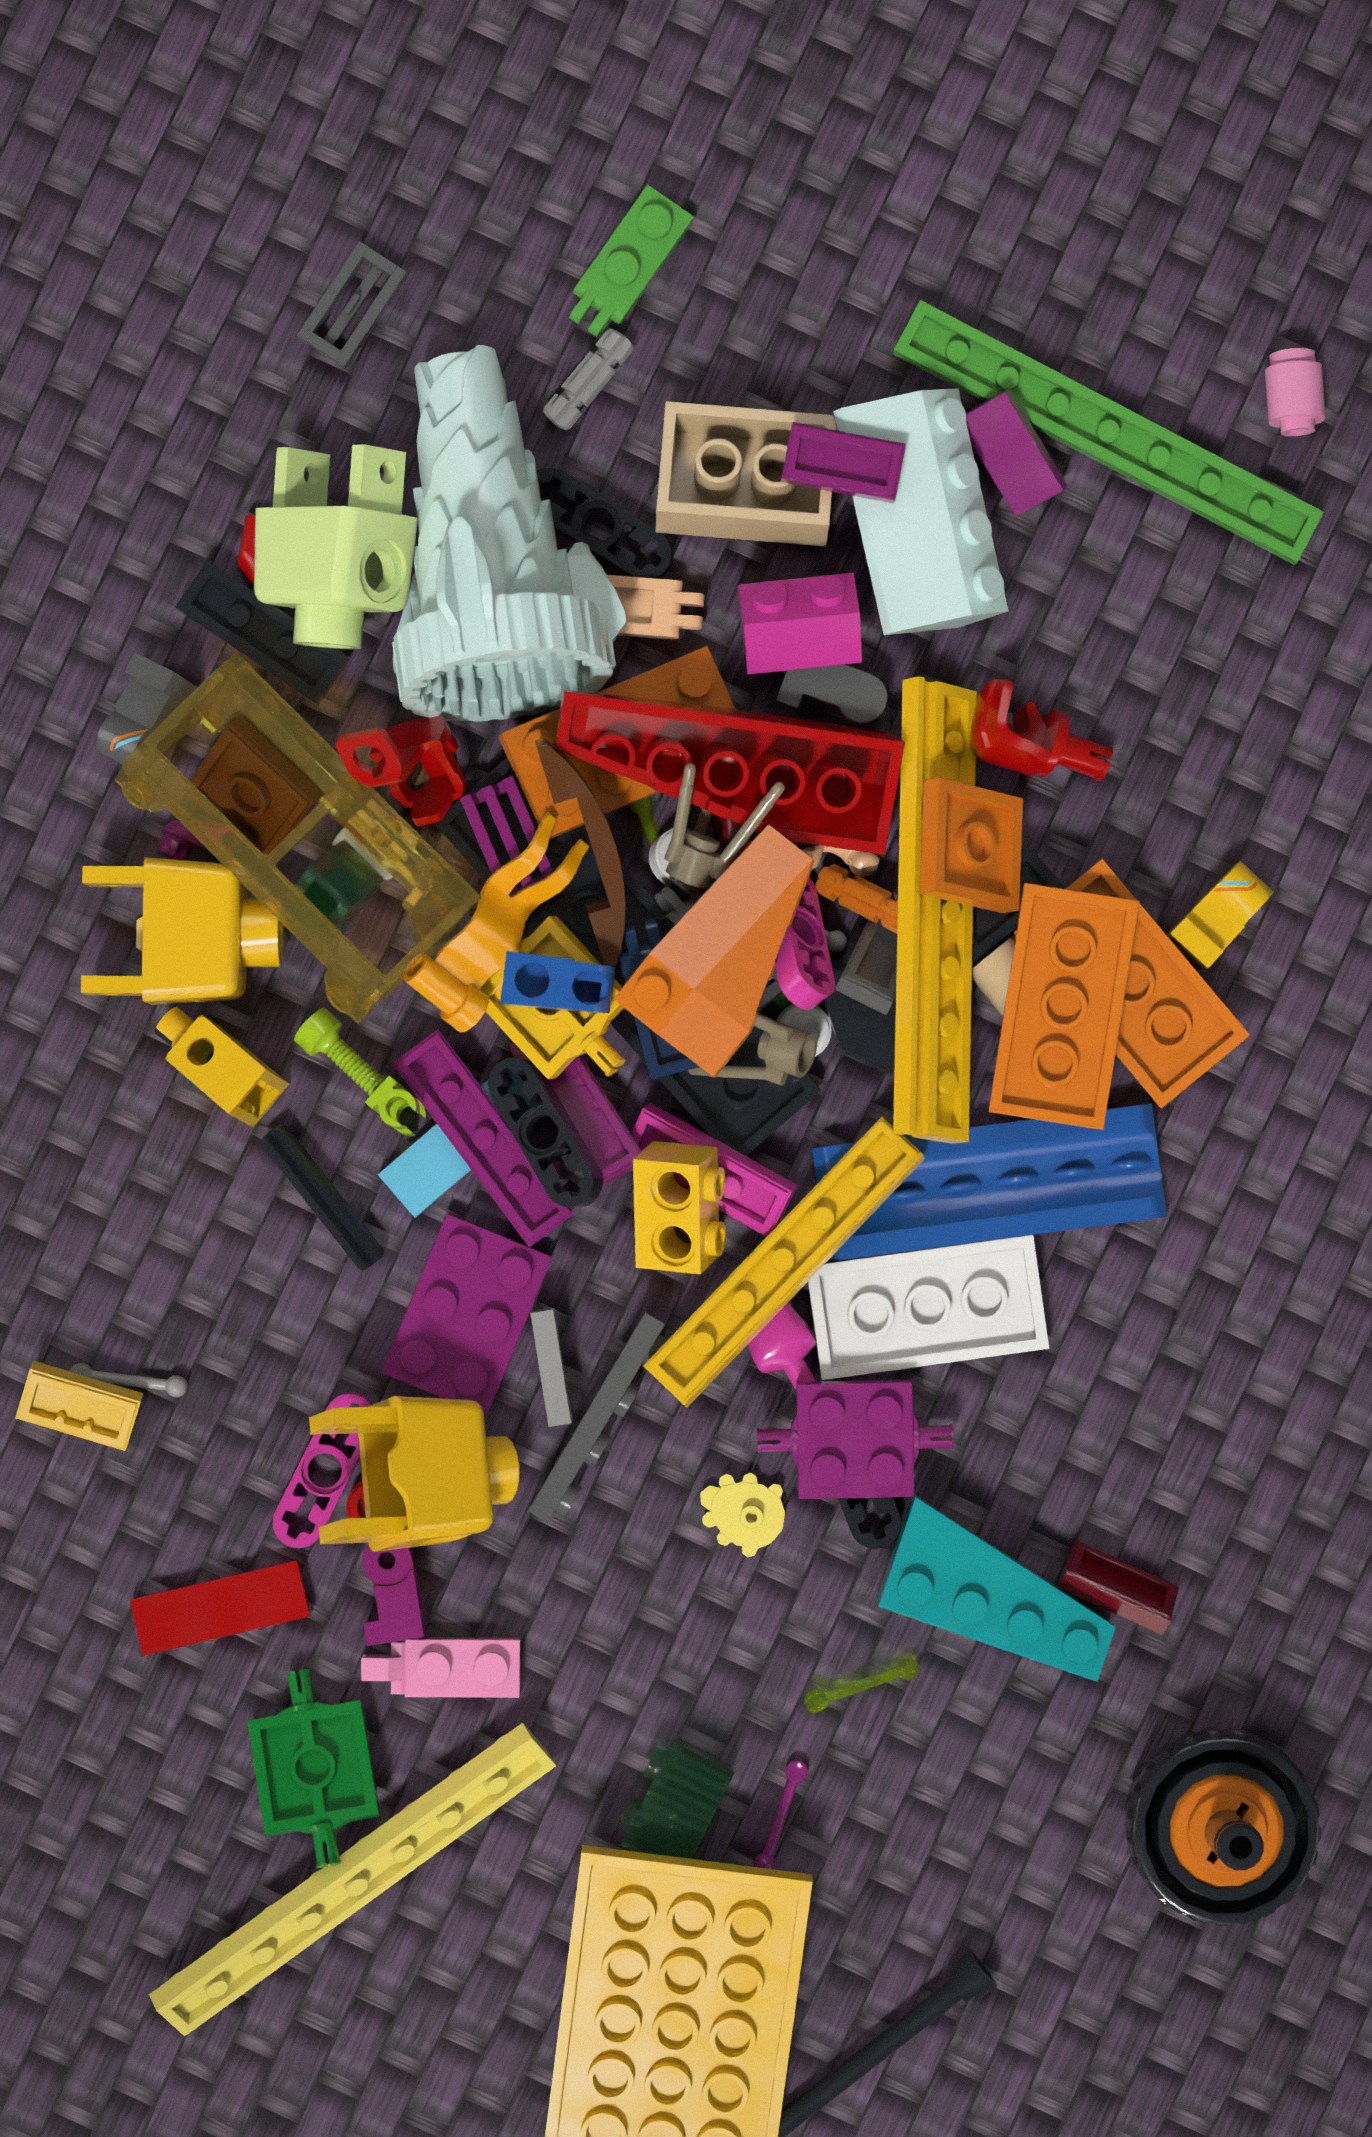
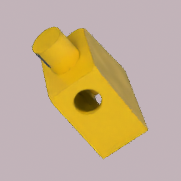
[155,1007,290,1128]

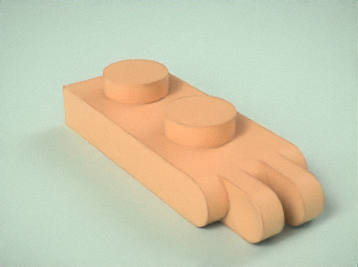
[607,575,705,639]

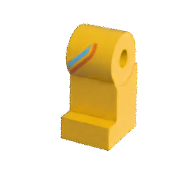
[1166,861,1274,971]

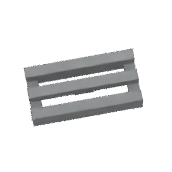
[530,1308,573,1427]

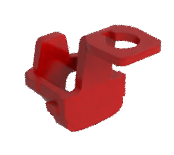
[335,716,468,826]

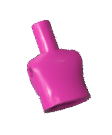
[748,1301,817,1390]

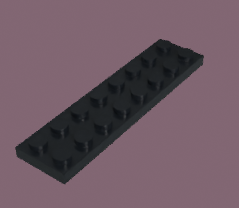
[434,758,821,1156]

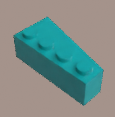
[875,1494,1116,1682]

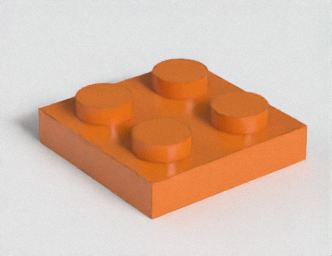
[919,777,1023,913]

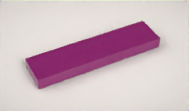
[392,1029,575,1247]

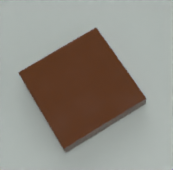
[183,715,324,867]

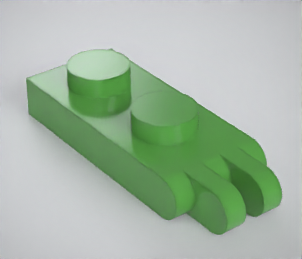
[569,184,694,337]

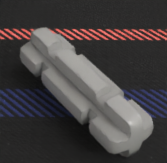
[543,329,634,430]

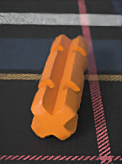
[815,864,898,934]

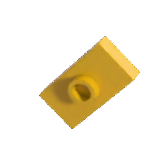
[15,1361,143,1451]

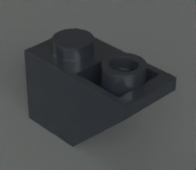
[822,958,896,1076]

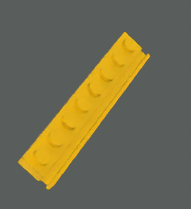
[893,676,977,1144]

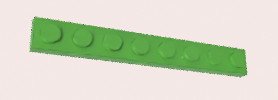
[893,300,1324,565]

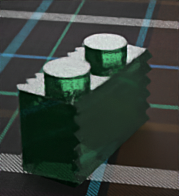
[616,1737,735,1859]

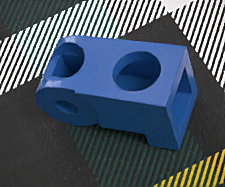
[500,951,615,1013]

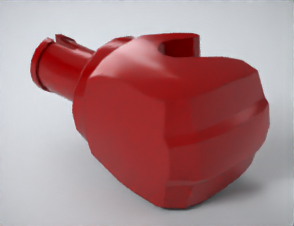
[971,679,1113,781]

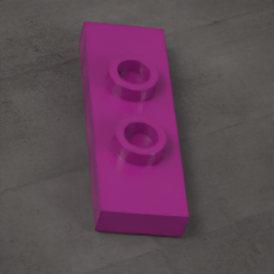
[507,1042,641,1188]

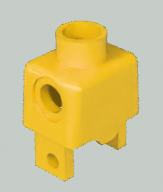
[81,857,284,1005]
[309,1396,519,1552]

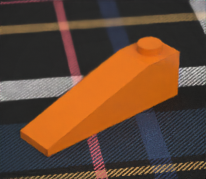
[614,824,815,1078]

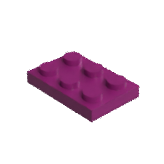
[381,1214,552,1416]

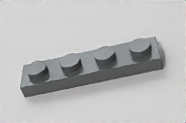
[528,1311,668,1523]

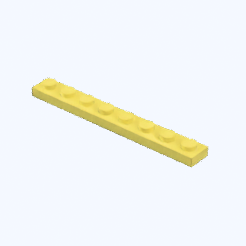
[149,1723,556,2036]

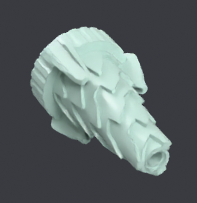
[392,345,626,722]

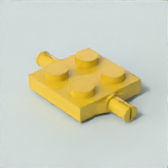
[480,916,625,1079]

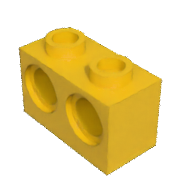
[633,1141,726,1275]

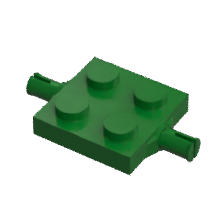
[247,1669,381,1868]

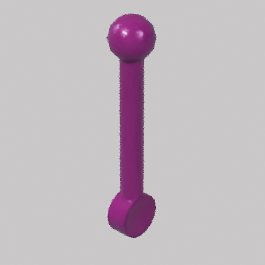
[753,1760,808,1869]

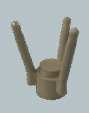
[664,763,785,889]
[688,1012,817,1086]

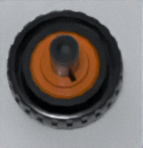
[1124,1727,1321,1926]

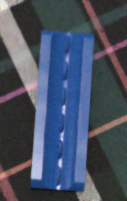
[812,1104,1167,1262]

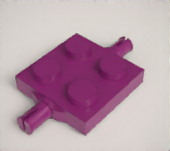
[757,1379,953,1499]

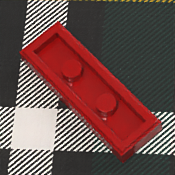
[129,1559,311,1656]

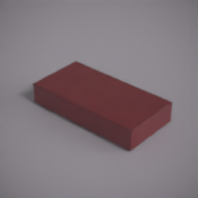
[1058,1540,1179,1635]

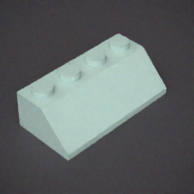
[833,389,1009,635]

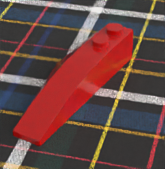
[554,690,905,855]

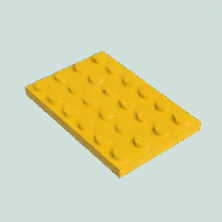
[545,1845,813,2137]

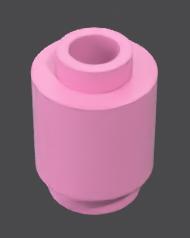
[1265,348,1326,436]

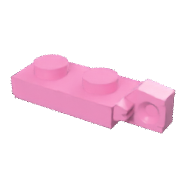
[361,1637,520,1698]

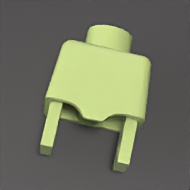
[254,444,418,649]

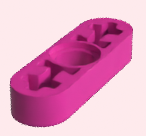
[775,876,835,1010]
[273,1392,373,1548]

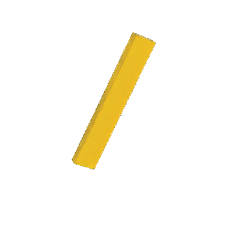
[644,1117,925,1408]

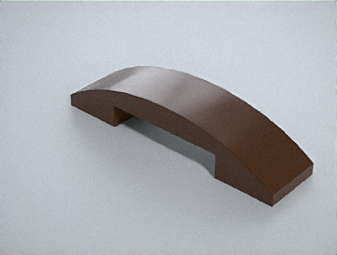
[535,738,626,966]

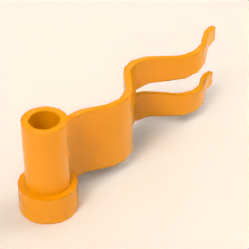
[403,812,589,1033]

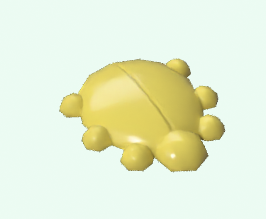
[700,1473,785,1557]

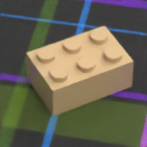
[655,401,837,547]

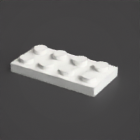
[808,1235,1049,1380]

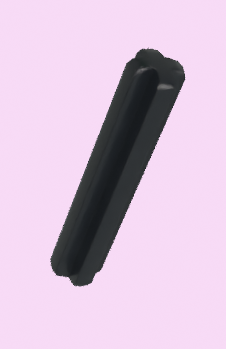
[261,1124,384,1271]

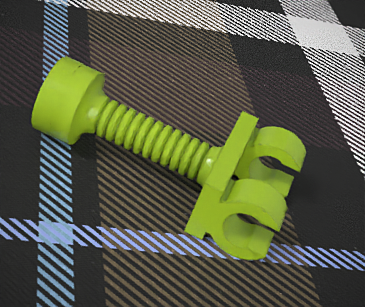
[294,1007,430,1136]

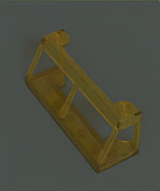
[114,652,482,1024]

